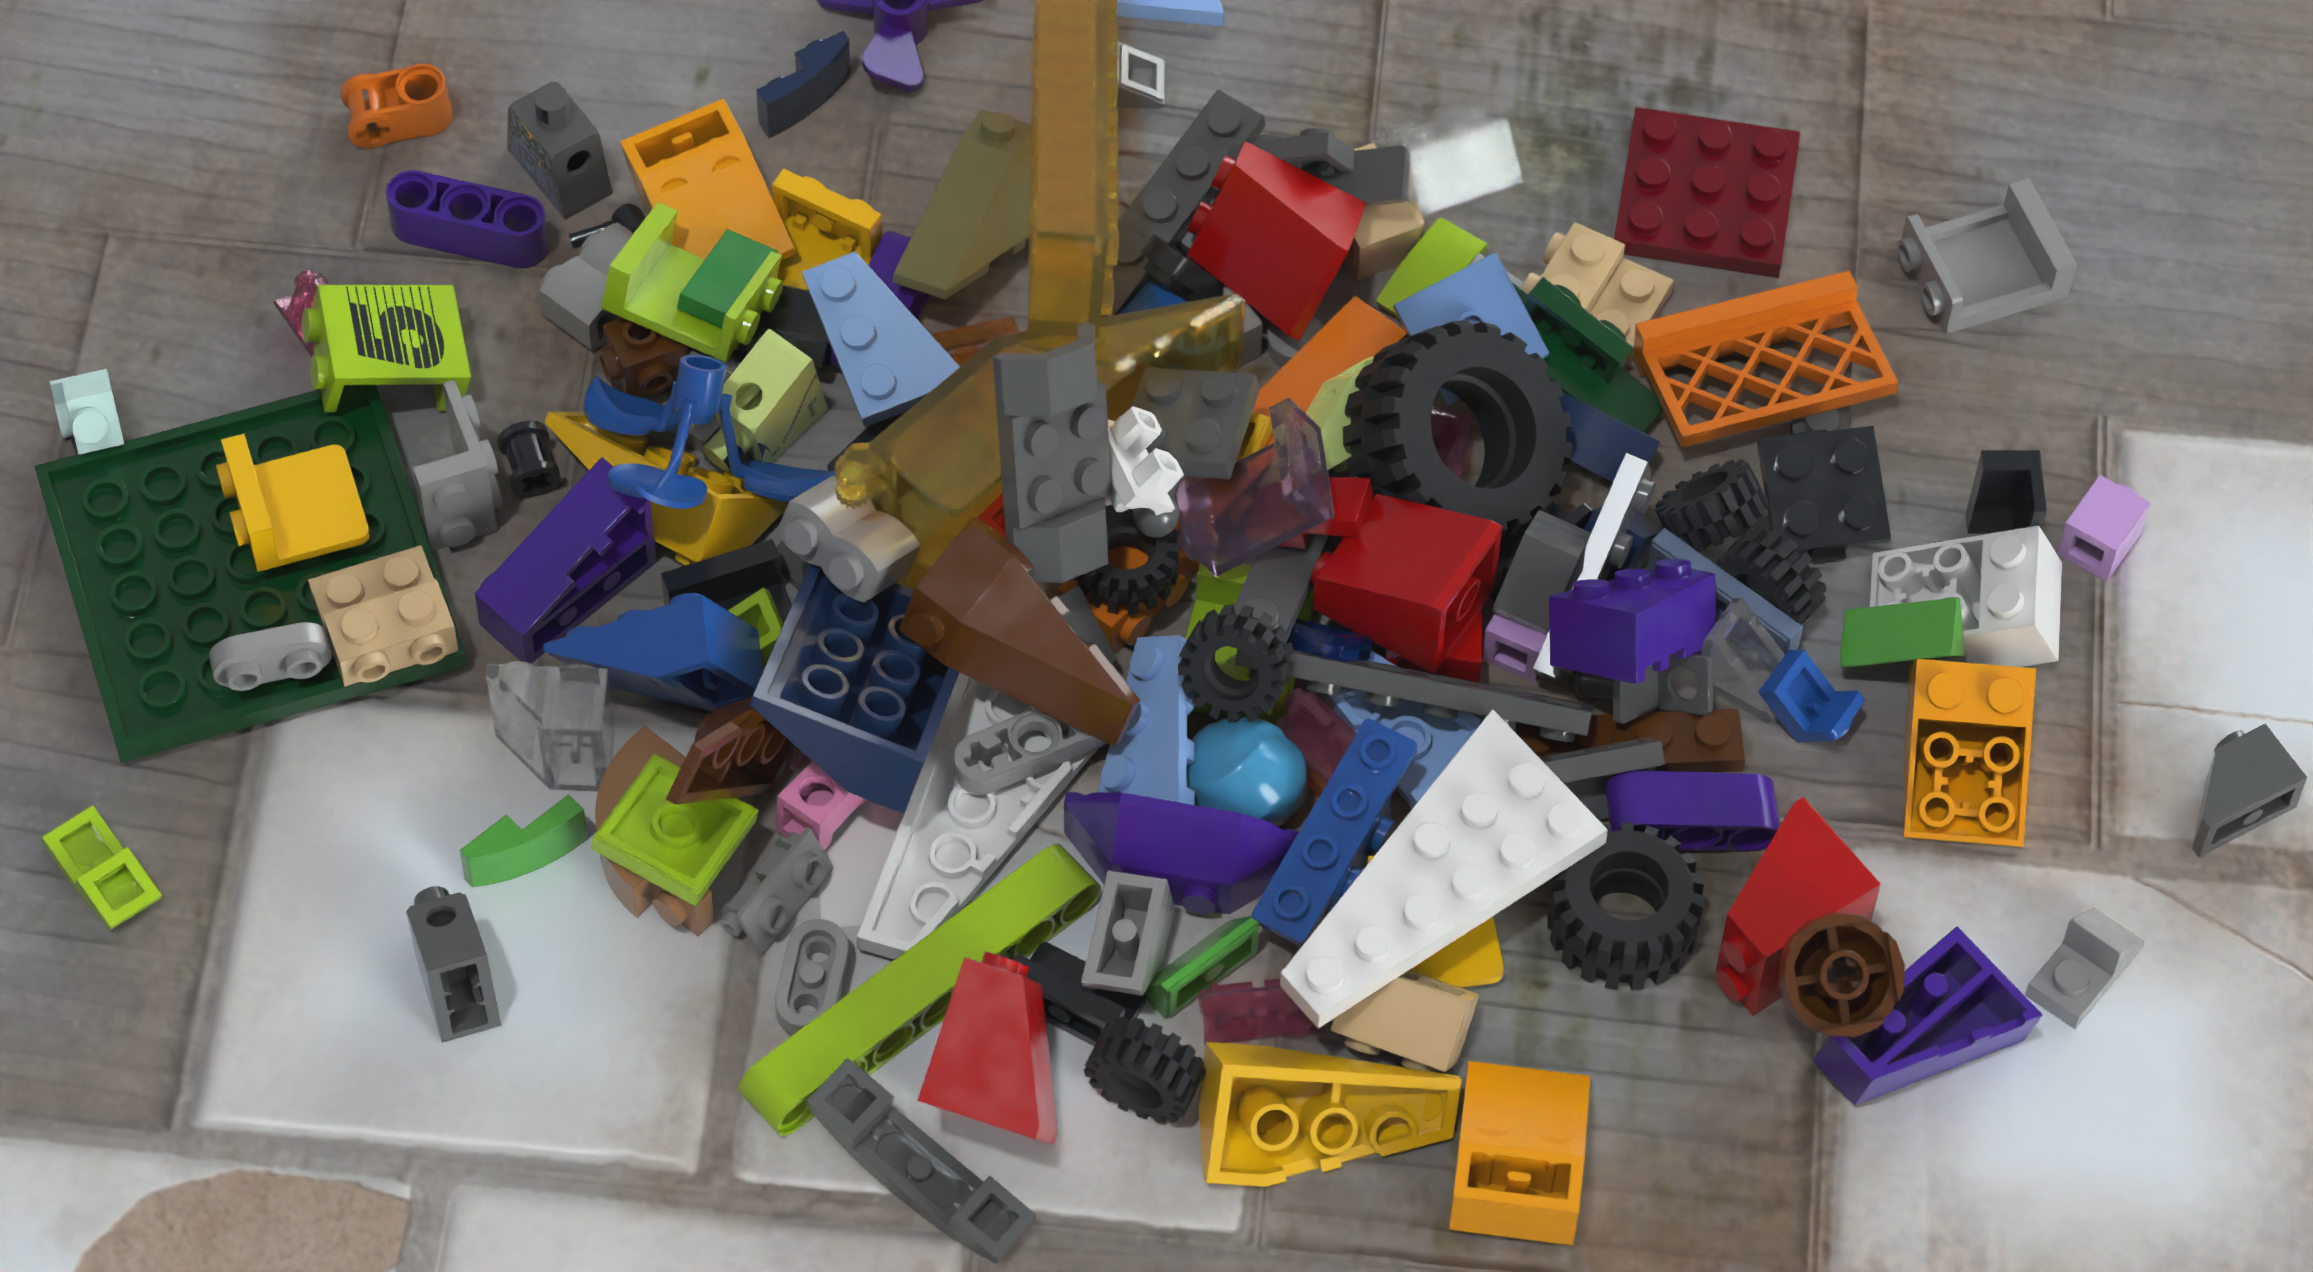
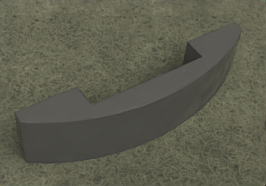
[806,1057,1037,1263]

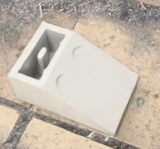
[1870,525,2062,667]

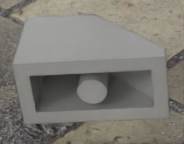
[1081,871,1175,996]

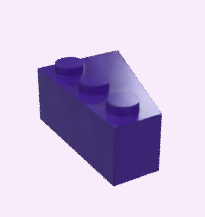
[475,457,657,667]

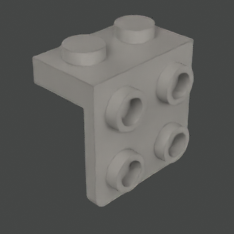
[413,380,503,551]

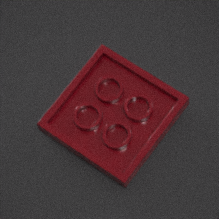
[1614,107,1800,278]

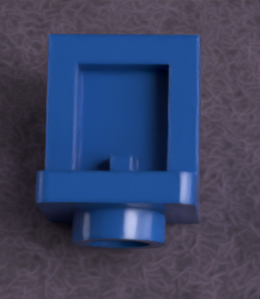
[1758,650,1865,743]

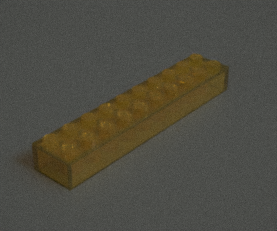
[1027,0,1119,338]

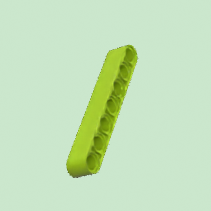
[738,844,1101,1136]

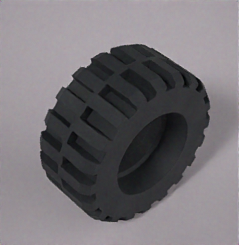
[1343,320,1572,539]

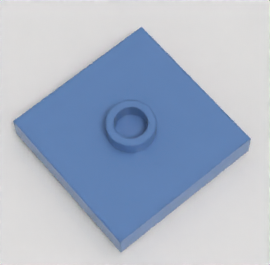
[1393,252,1549,408]

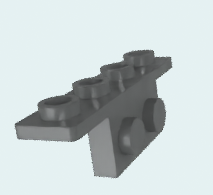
[1212,128,1410,207]

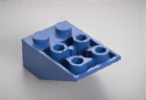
[543,593,763,712]

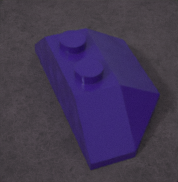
[1064,792,1299,915]

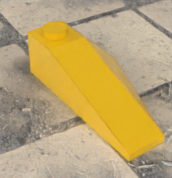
[545,412,789,565]
[1198,1042,1462,1187]

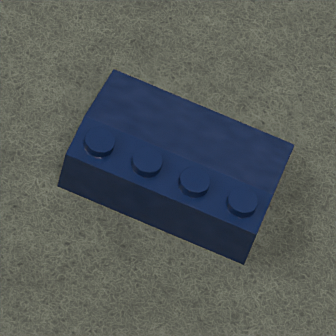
[750,564,959,814]

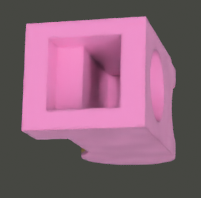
[776,761,868,851]

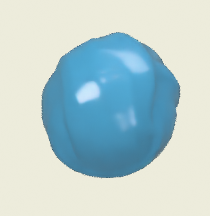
[1187,716,1307,827]

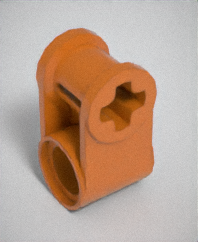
[340,64,453,148]

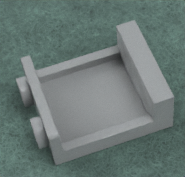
[1897,178,2077,334]

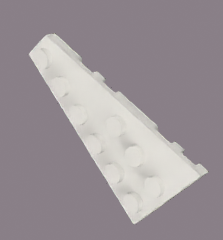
[856,672,1099,959]
[1280,709,1608,1028]

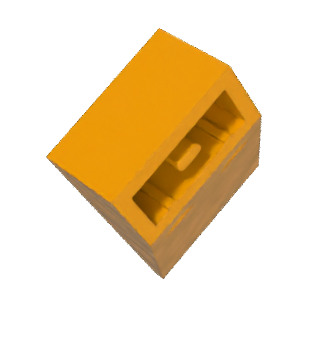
[620,98,797,260]
[1903,659,2036,847]
[1449,1061,1591,1245]

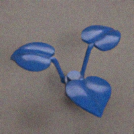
[583,355,843,509]

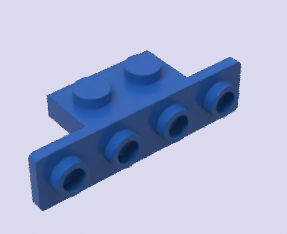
[1252,719,1417,946]

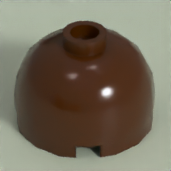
[1777,913,1905,1037]

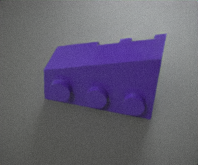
[1549,559,1716,684]
[1813,926,2043,1106]

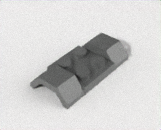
[993,322,1112,583]

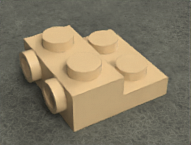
[1521,222,1674,370]
[308,545,458,686]

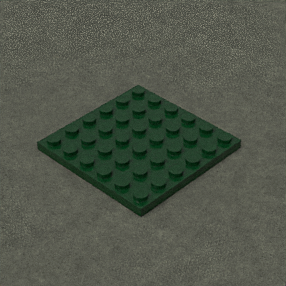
[34,385,467,763]

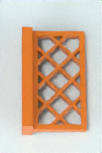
[1633,270,1899,448]

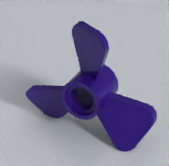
[817,0,984,92]

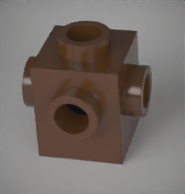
[598,316,689,397]

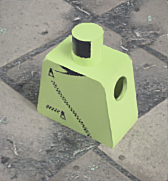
[702,328,828,472]

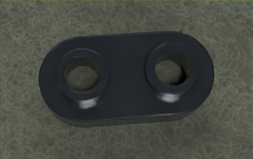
[1141,234,1227,311]

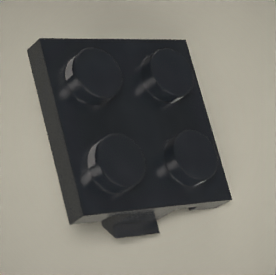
[1757,426,1891,562]

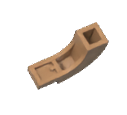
[595,725,714,937]

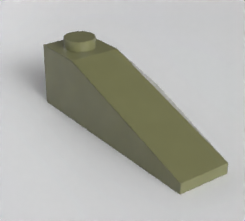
[892,109,1079,299]

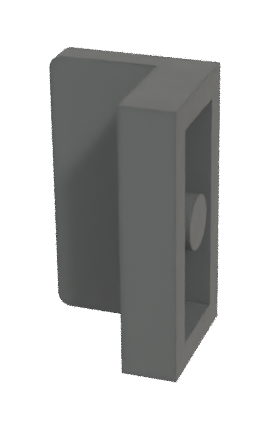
[1539,737,1665,820]

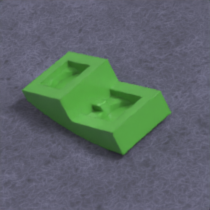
[460,794,588,888]

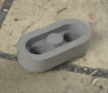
[209,622,332,691]
[775,919,849,1035]

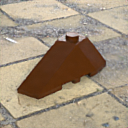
[899,516,1140,747]
[666,697,795,805]

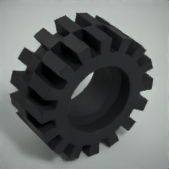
[1654,459,1770,552]
[1074,505,1179,615]
[1716,526,1826,625]
[1178,604,1294,722]
[1084,1017,1206,1123]

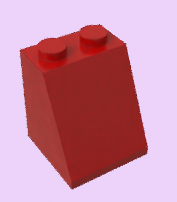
[1186,141,1367,341]
[1310,493,1503,674]
[1715,797,1881,1016]
[917,951,1058,1145]

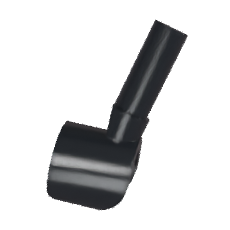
[569,203,646,247]

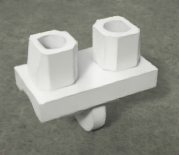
[1105,406,1184,516]

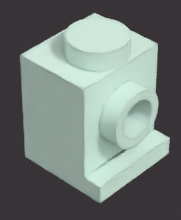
[50,369,124,455]

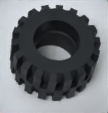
[1547,823,1705,991]

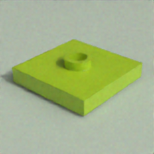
[591,753,759,907]

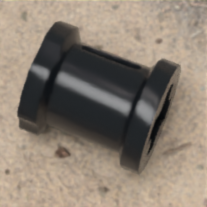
[497,420,561,498]

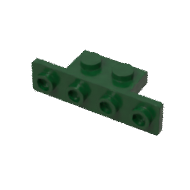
[1511,277,1663,433]

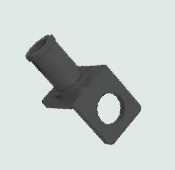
[1573,652,1713,724]

